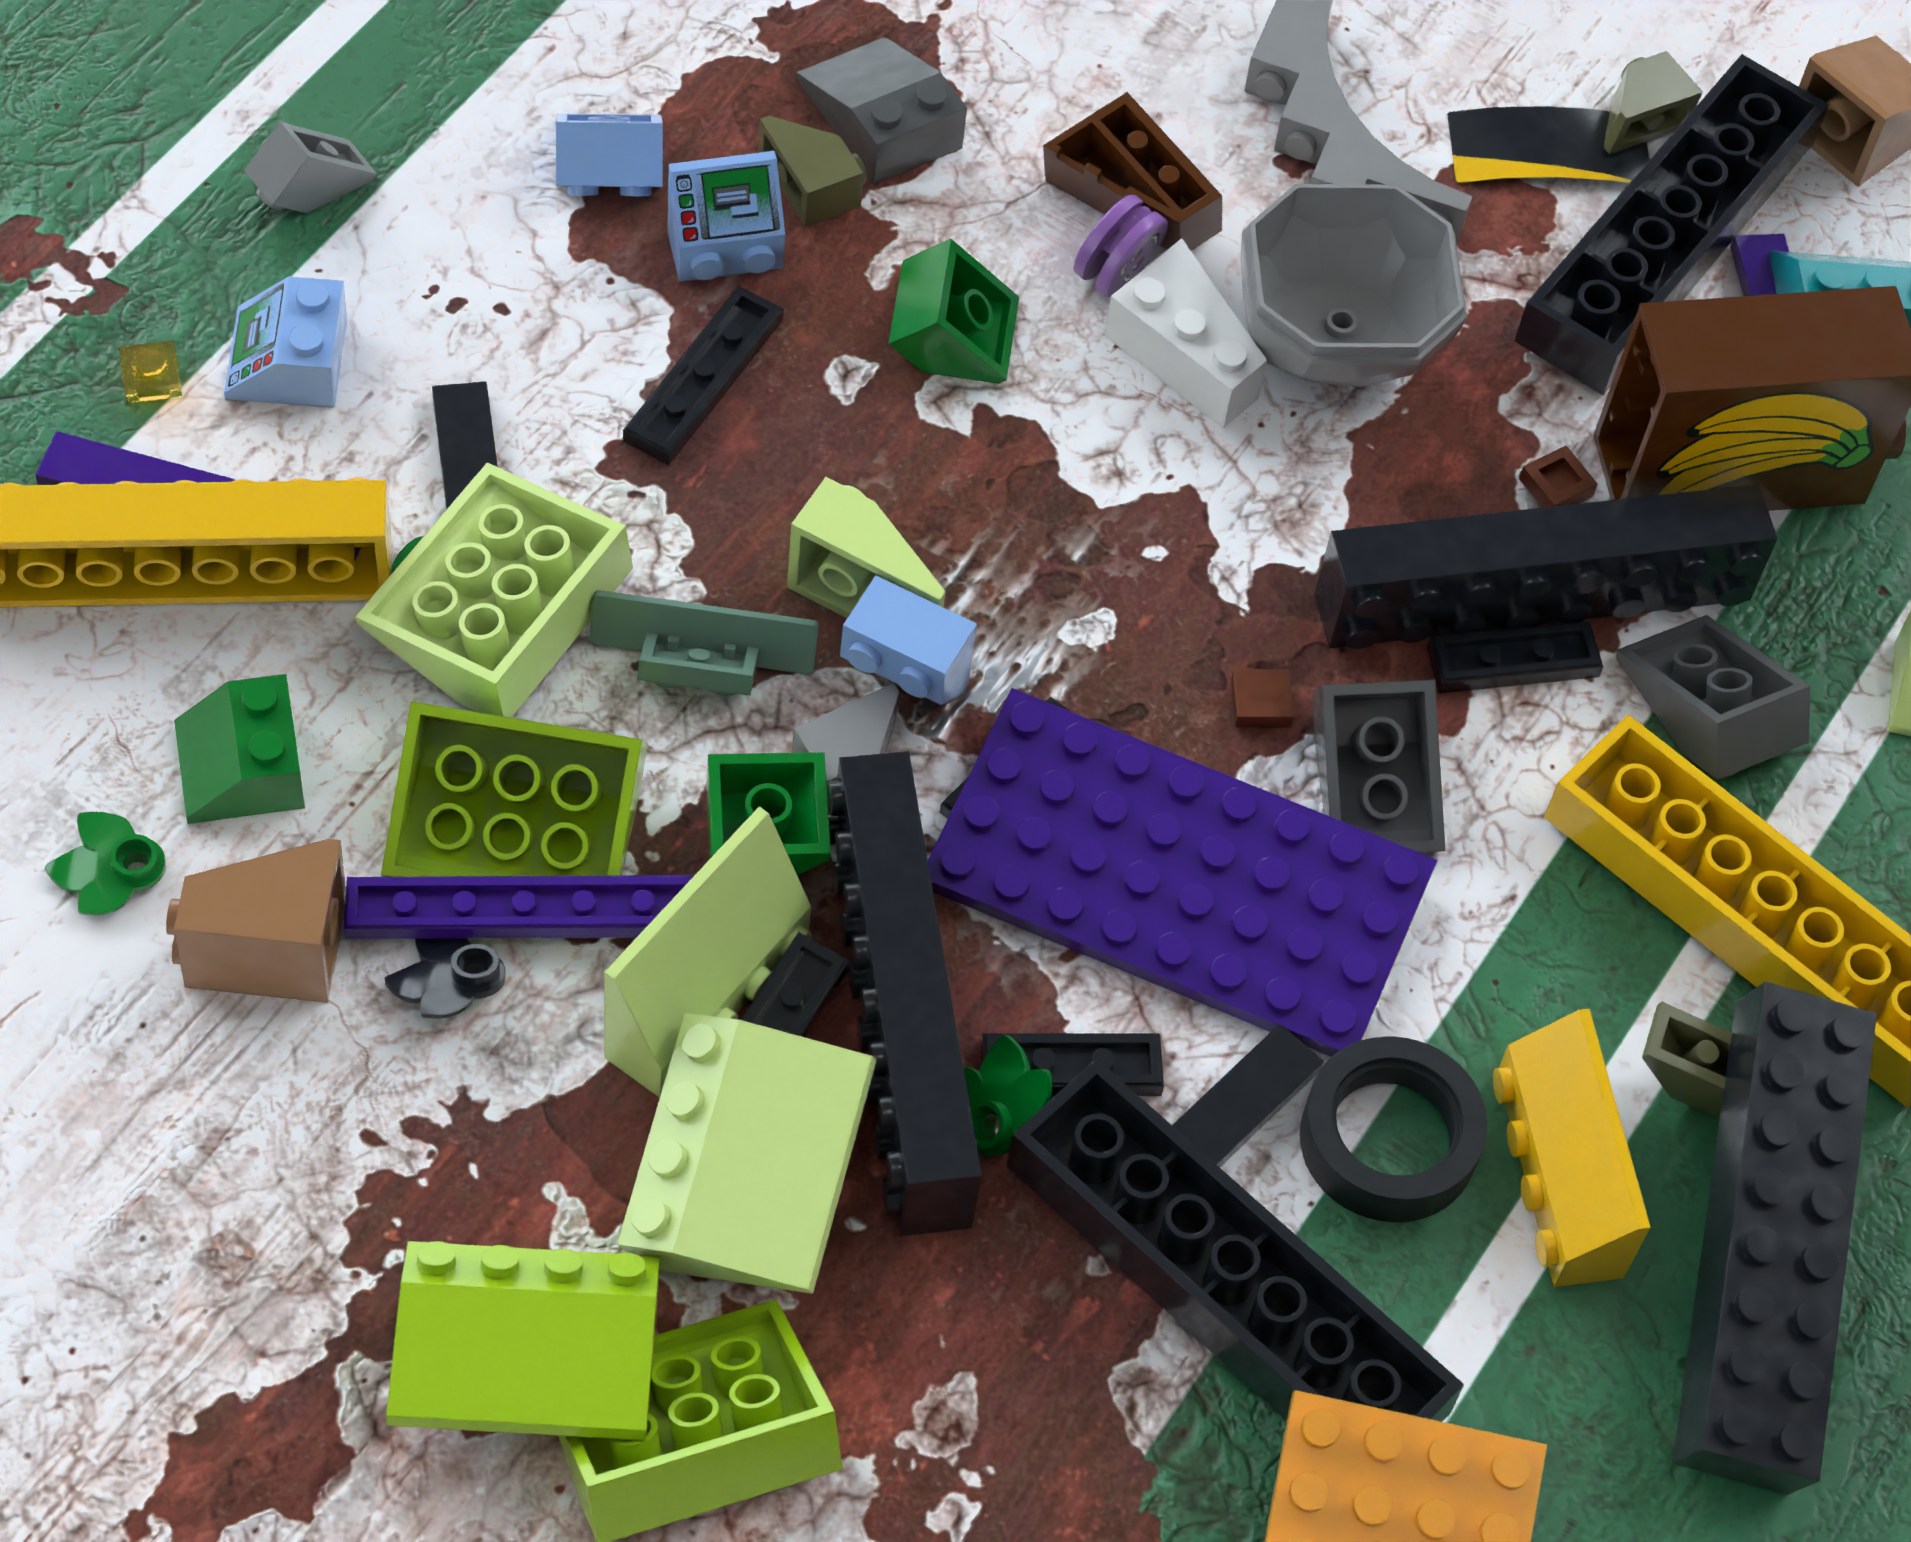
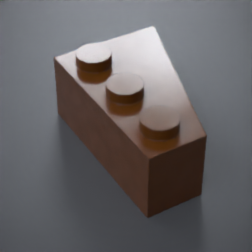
[1043,92,1222,251]

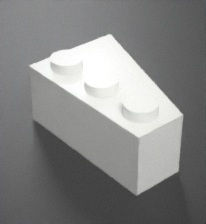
[1104,238,1267,429]

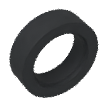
[1300,1036,1487,1222]

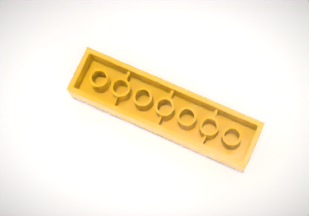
[0,477,392,608]
[1544,714,1911,1108]

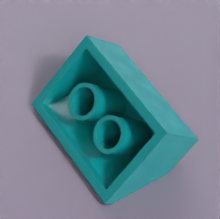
[1769,251,1911,329]

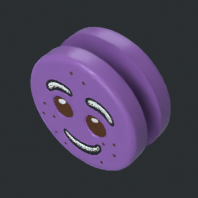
[1073,195,1168,298]

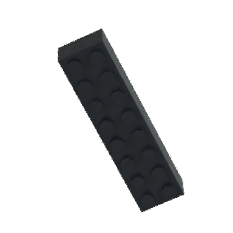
[1514,54,1829,395]
[1314,484,1778,649]
[827,751,982,1236]
[1672,981,1877,1495]
[1007,1058,1465,1422]

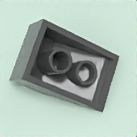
[796,37,967,185]
[1616,615,1810,780]
[1312,680,1446,853]

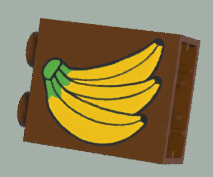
[1593,286,1911,511]

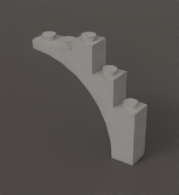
[1244,0,1472,244]

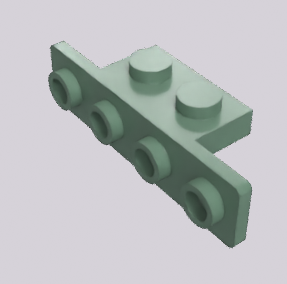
[589,590,819,696]

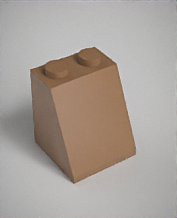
[1799,35,1911,187]
[166,839,346,1003]

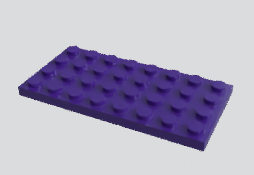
[928,688,1437,1057]

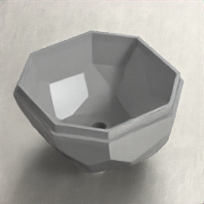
[1241,184,1467,387]

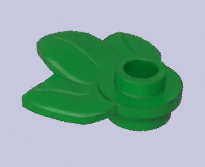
[45,811,166,916]
[963,1035,1052,1157]

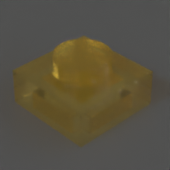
[119,340,182,403]

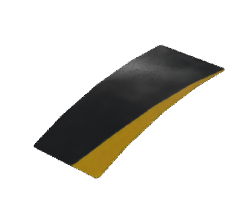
[1447,106,1650,183]

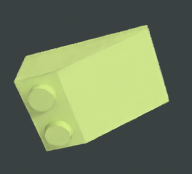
[787,477,945,618]

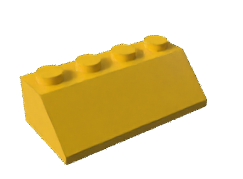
[1493,1009,1651,1287]

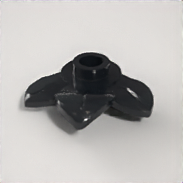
[385,938,506,1019]

